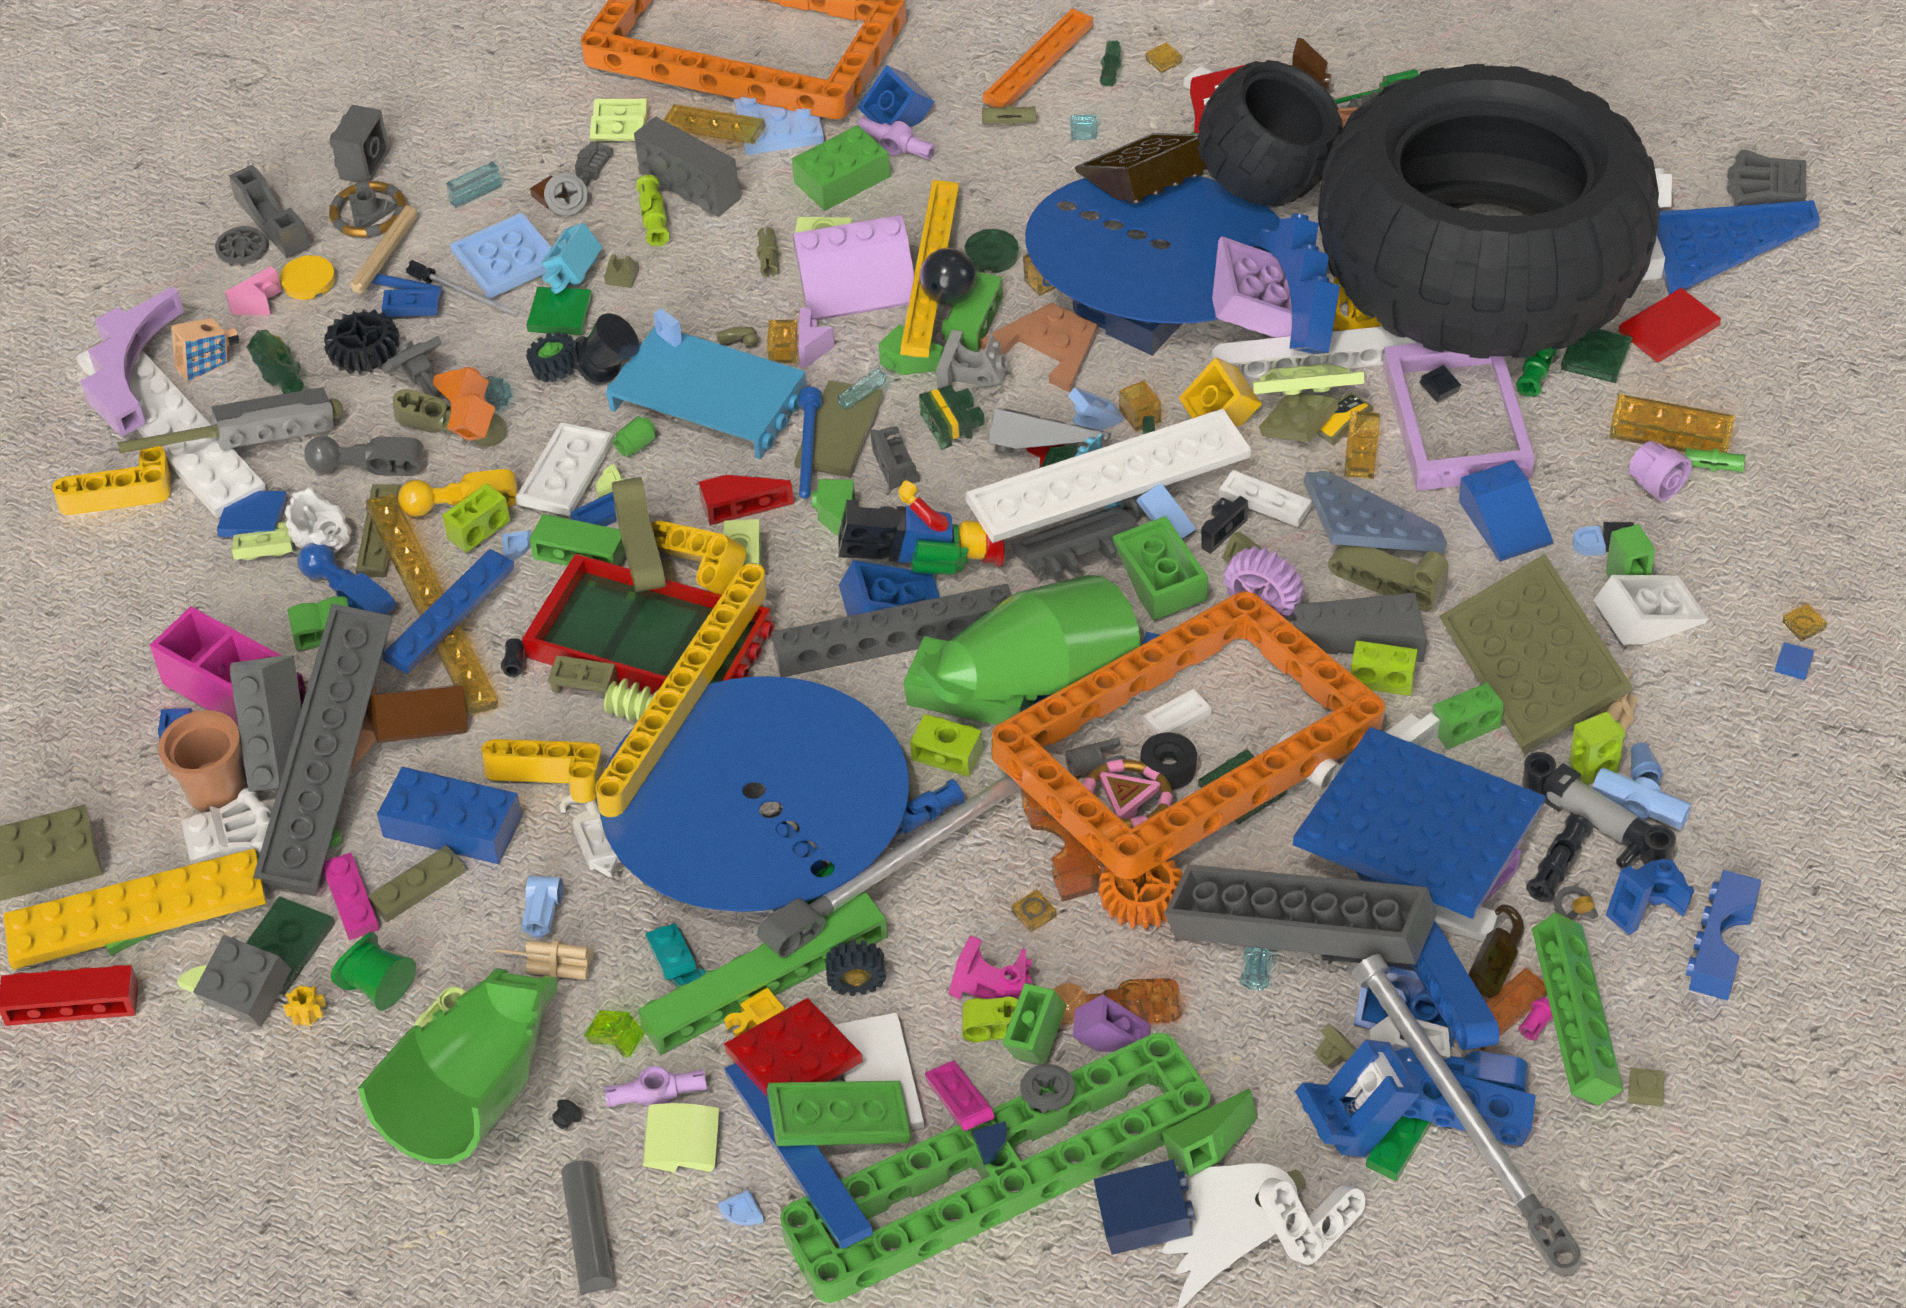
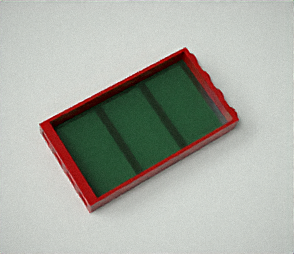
[522,554,774,695]

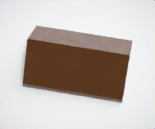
[367,685,468,743]

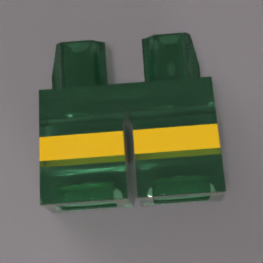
[919,385,985,450]

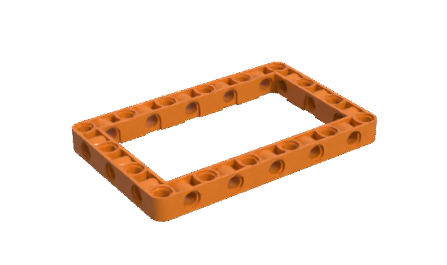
[581,0,906,119]
[991,591,1385,879]

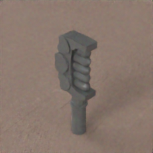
[567,141,613,197]

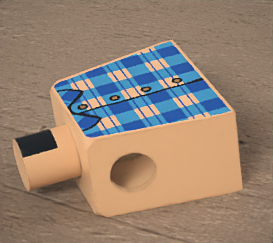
[172,318,239,383]

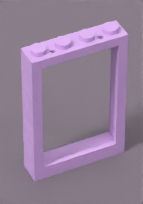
[1383,343,1535,491]

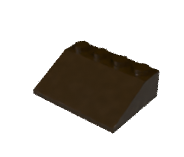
[1075,133,1207,204]

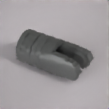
[1065,738,1125,777]

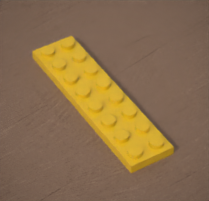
[3,848,266,970]

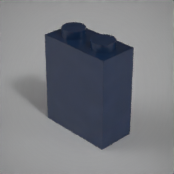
[1093,1159,1196,1255]

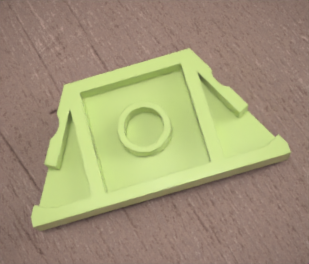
[1253,363,1364,395]

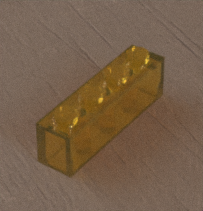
[1609,394,1735,453]

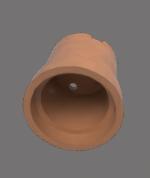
[158,710,247,812]

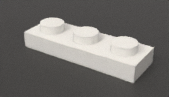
[1219,470,1312,527]

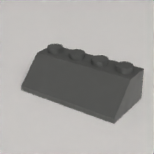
[230,654,302,792]

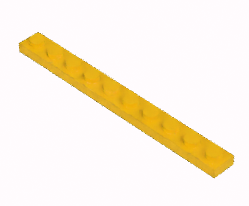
[900,180,959,358]

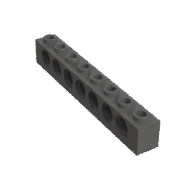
[771,583,1012,677]

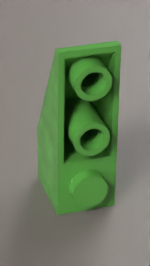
[1162,1089,1257,1177]

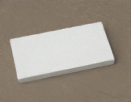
[516,422,614,516]
[835,1012,924,1131]

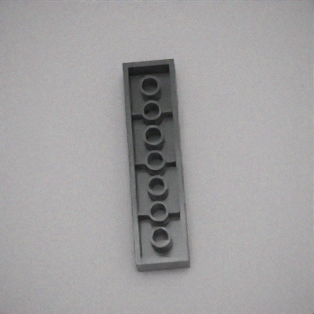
[1164,864,1437,965]

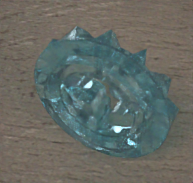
[484,376,512,411]

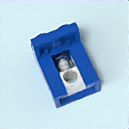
[1295,1040,1420,1157]

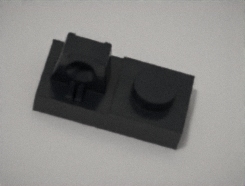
[1201,496,1248,554]

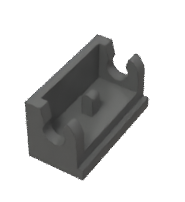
[870,426,920,489]

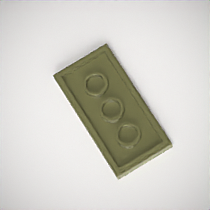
[794,380,884,477]

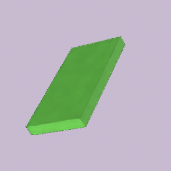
[767,1081,911,1146]

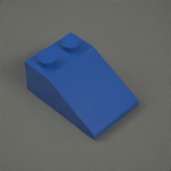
[1459,460,1553,562]
[839,560,940,616]

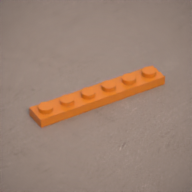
[983,8,1093,107]

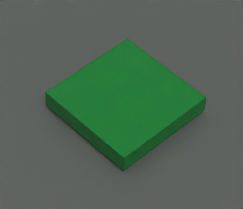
[526,286,592,335]

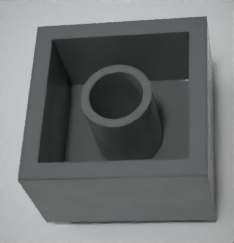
[330,105,390,183]
[193,934,292,1027]

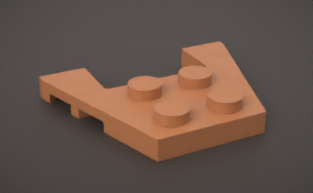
[980,302,1097,393]

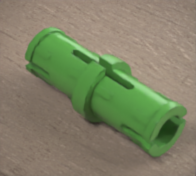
[1684,447,1745,473]

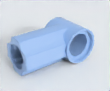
[521,875,563,938]

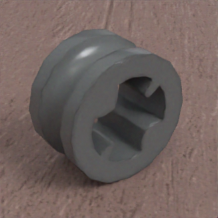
[1121,494,1146,519]

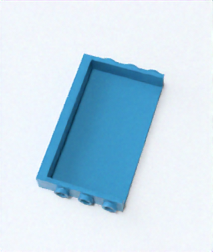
[606,326,807,459]

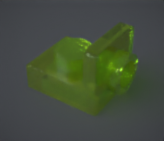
[584,1010,644,1057]

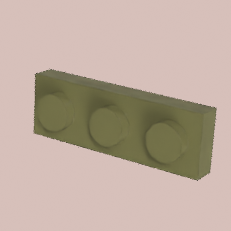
[368,845,466,922]

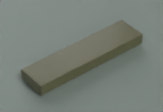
[356,484,401,577]

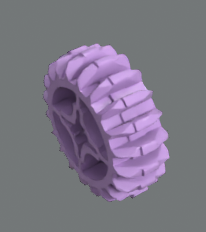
[1224,546,1305,618]

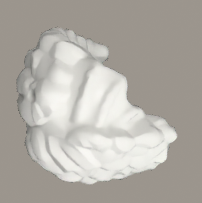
[285,487,351,554]

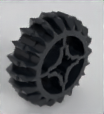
[324,308,400,375]

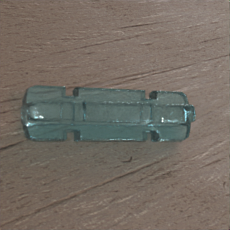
[837,368,886,409]

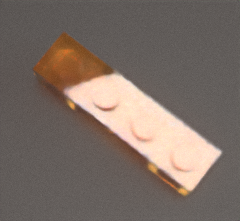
[1021,788,1102,902]

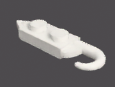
[560,795,620,877]

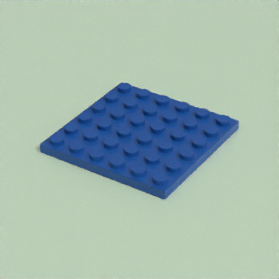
[1292,727,1546,919]

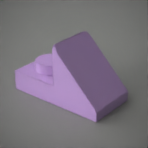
[798,308,835,368]

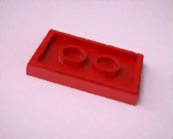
[1618,288,1721,363]

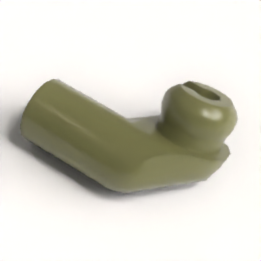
[716,327,758,347]

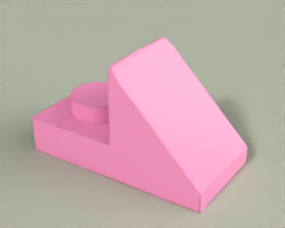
[225,266,282,315]

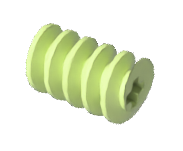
[604,678,658,722]

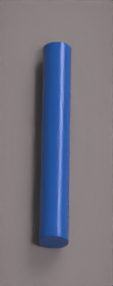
[371,273,443,296]

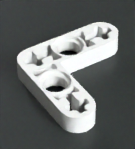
[1259,1178,1365,1265]

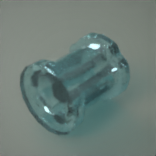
[1240,947,1273,990]

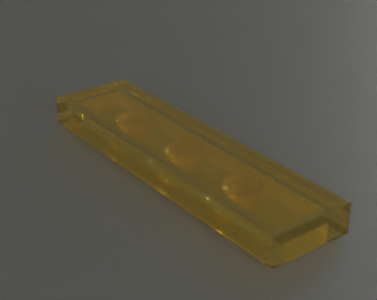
[663,104,766,144]

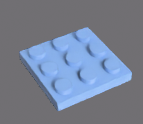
[734,97,824,155]
[450,212,552,299]

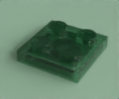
[1561,329,1633,383]

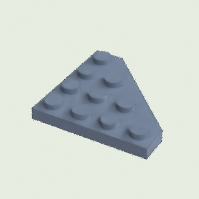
[1303,471,1447,553]

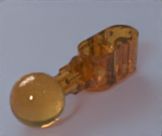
[1053,978,1184,1025]

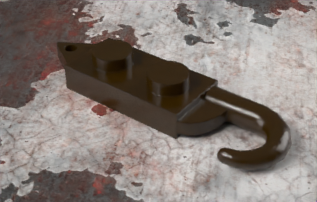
[1468,904,1525,999]

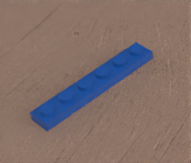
[383,549,514,674]

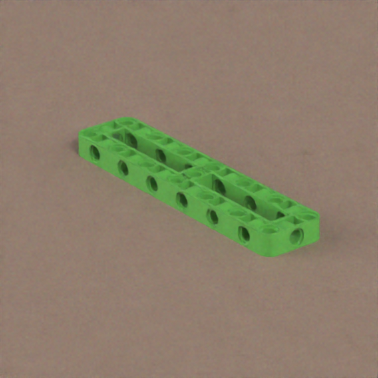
[780,1033,1210,1303]

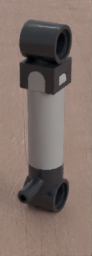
[1522,752,1676,868]

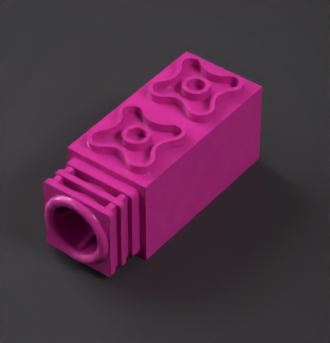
[150,606,306,726]

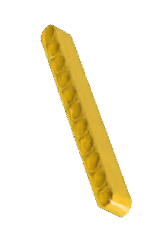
[595,563,767,817]

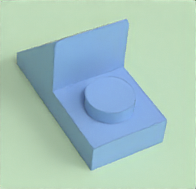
[1068,387,1125,431]

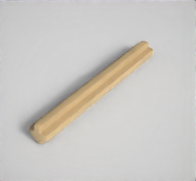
[350,205,418,294]

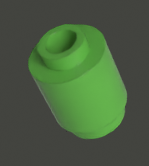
[613,416,656,457]

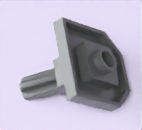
[381,336,442,398]

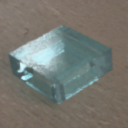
[1070,114,1097,140]

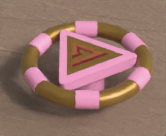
[1083,759,1173,829]

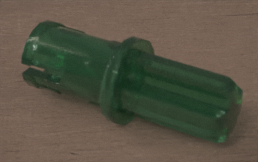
[1100,40,1121,87]

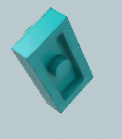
[645,923,696,980]

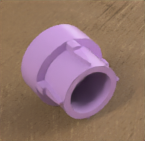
[1628,441,1692,501]

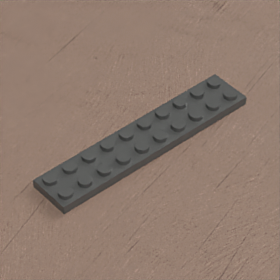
[253,603,392,895]

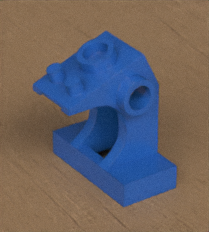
[1606,859,1694,935]

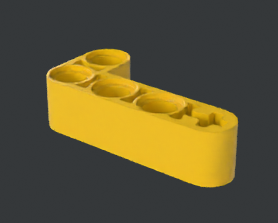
[52,446,171,515]
[651,520,746,595]
[481,739,603,803]

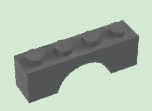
[229,164,309,257]

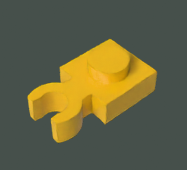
[724,987,785,1038]

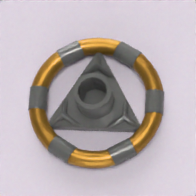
[329,181,407,237]

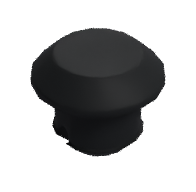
[552,1099,582,1129]

